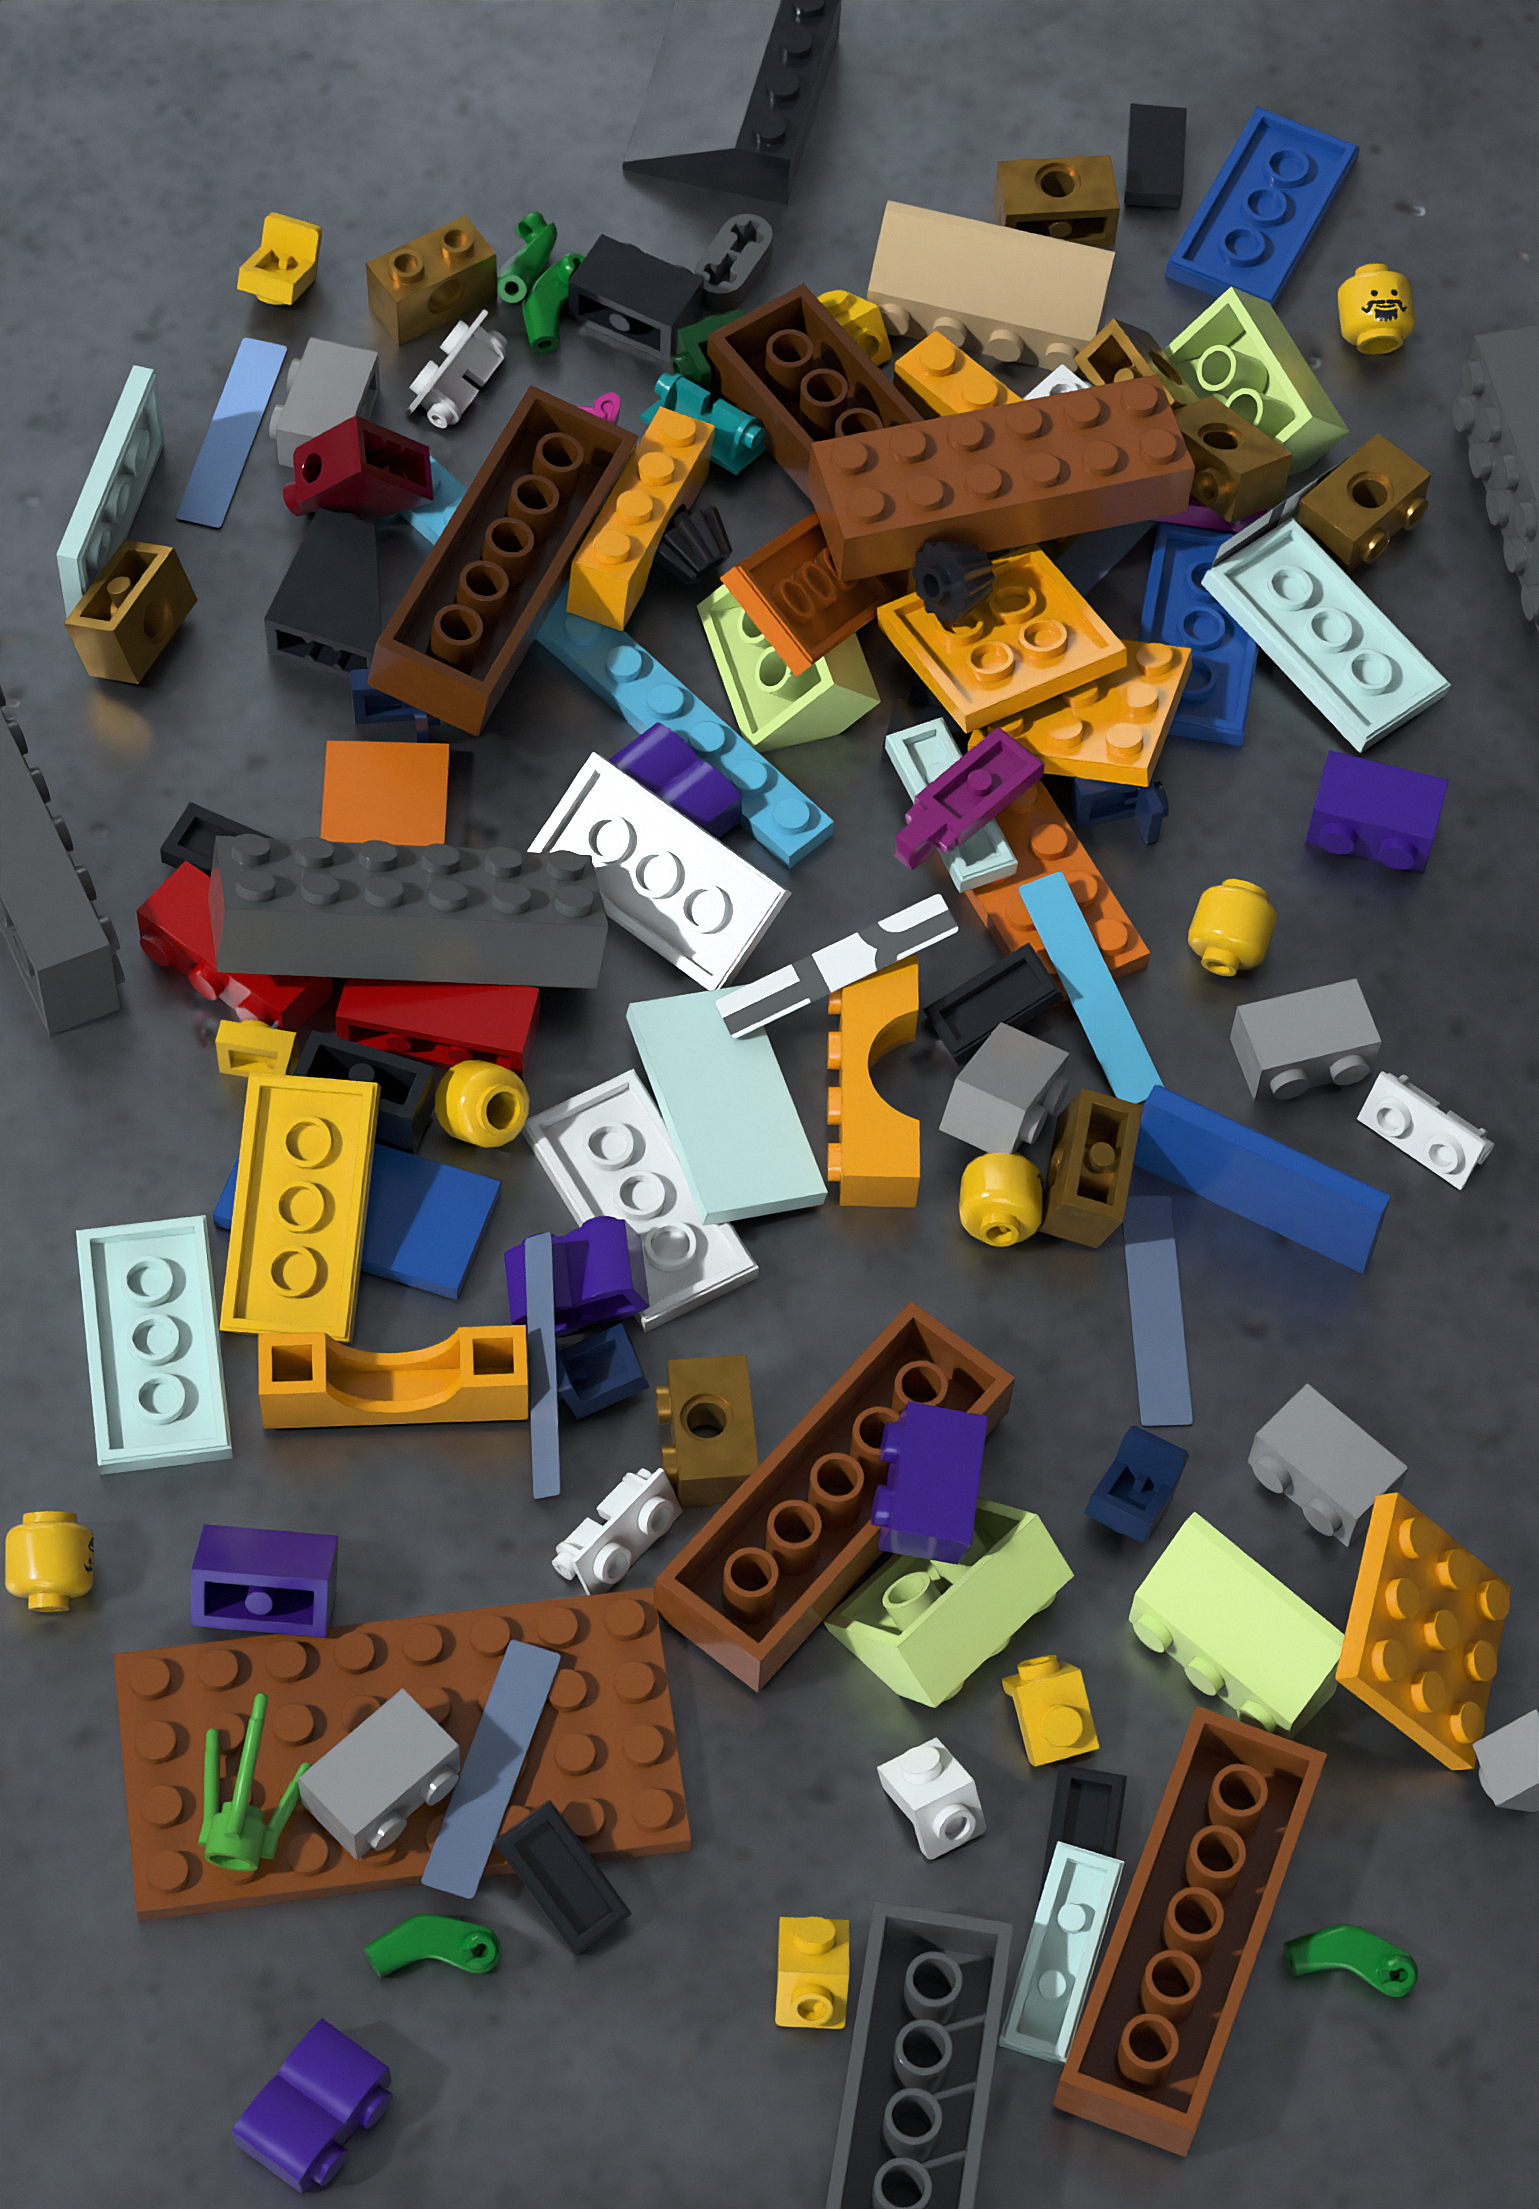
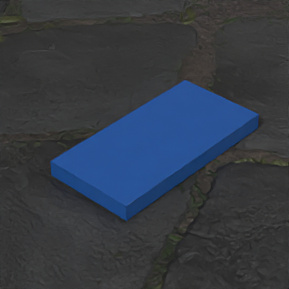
[1165,107,1360,310]
[1138,521,1259,747]
[1133,1084,1391,1274]
[213,1143,501,1300]

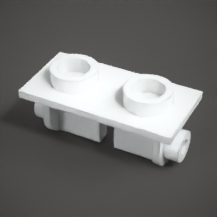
[405,309,508,428]
[1357,1071,1494,1190]
[552,1468,683,1595]

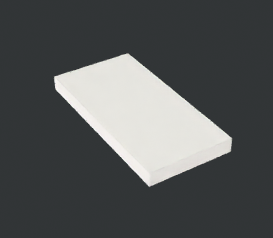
[528,752,792,990]
[522,1069,759,1333]

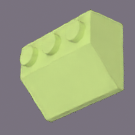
[1163,287,1350,476]
[697,584,881,753]
[823,1497,1074,1708]
[1128,1512,1345,1740]

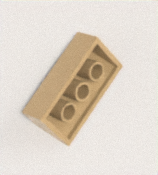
[867,200,1116,379]

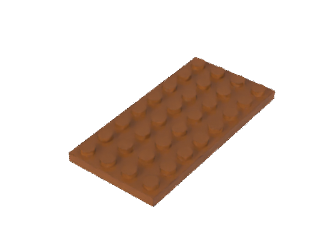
[113,1587,691,1921]

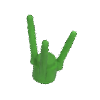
[198,1693,312,1872]

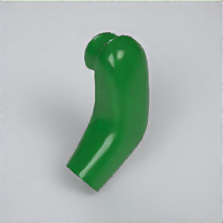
[497,211,558,303]
[522,253,585,354]
[363,1913,502,1978]
[1283,1924,1418,1997]

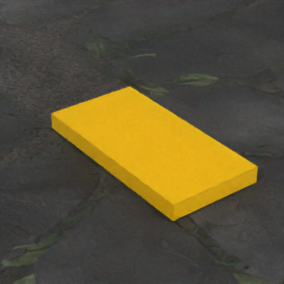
[219,1072,381,1344]

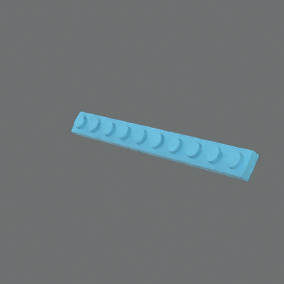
[399,456,834,870]

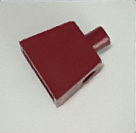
[283,415,434,522]

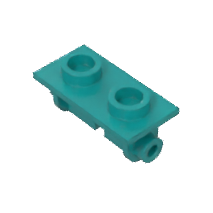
[640,372,766,475]

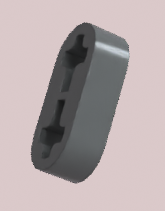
[694,213,773,312]

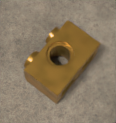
[993,155,1120,247]
[366,215,497,346]
[1074,318,1199,411]
[1173,396,1292,524]
[1296,433,1432,575]
[64,540,198,684]
[1037,1088,1143,1249]
[655,1354,759,1508]

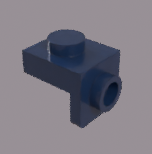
[350,667,440,743]
[1069,776,1169,844]
[555,1323,650,1419]
[1084,1425,1189,1544]

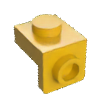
[237,212,323,305]
[817,289,892,366]
[215,1020,300,1078]
[1002,1655,1100,1767]
[775,1916,849,2029]

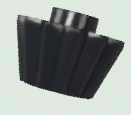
[653,505,733,585]
[912,541,996,623]

